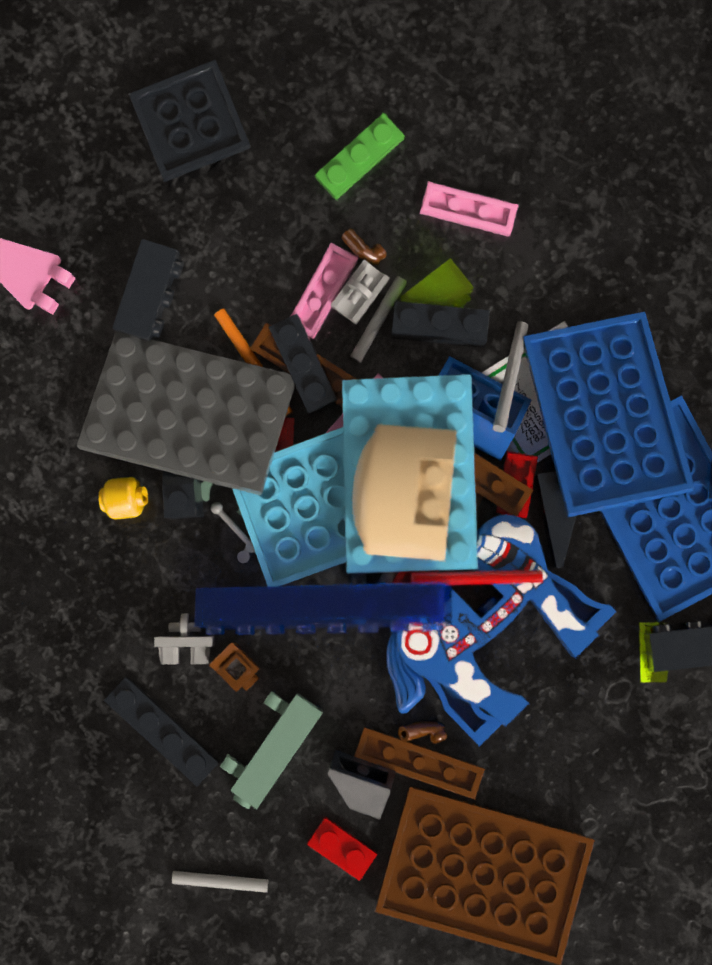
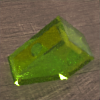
[400,258,474,308]

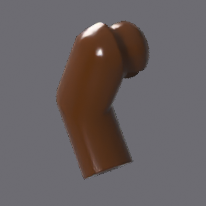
[342,229,387,265]
[398,721,447,744]

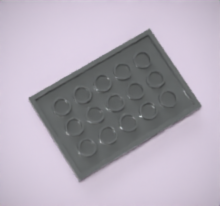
[77,331,295,496]

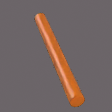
[214,308,293,417]

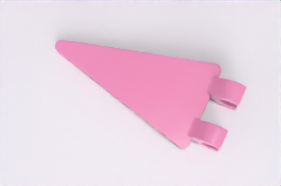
[0,238,76,315]

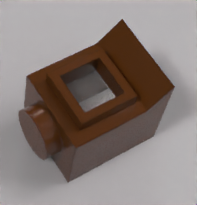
[209,641,260,692]

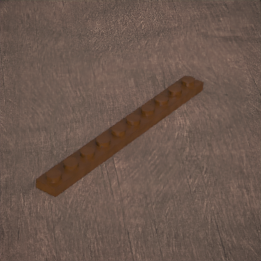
[250,322,533,516]

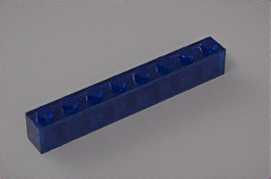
[195,583,452,635]

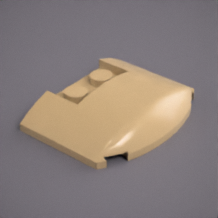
[352,424,457,561]

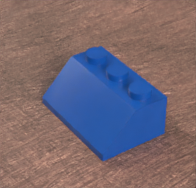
[438,356,532,461]

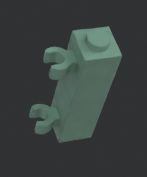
[220,691,323,809]

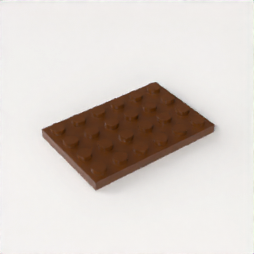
[375,786,595,965]

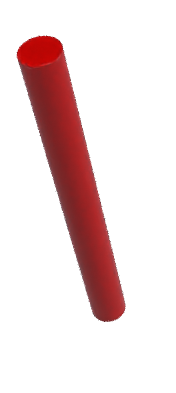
[411,570,543,586]

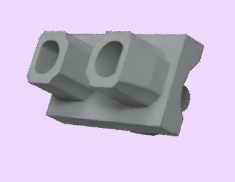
[331,260,389,324]
[154,613,215,664]

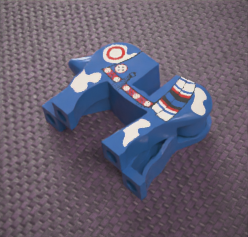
[386,515,616,746]

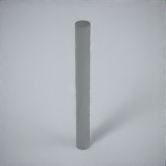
[493,321,528,432]

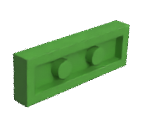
[315,113,405,200]

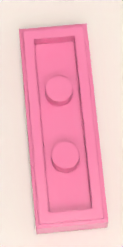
[420,181,518,237]
[291,243,358,340]

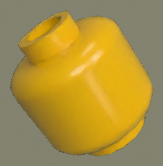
[98,477,148,519]

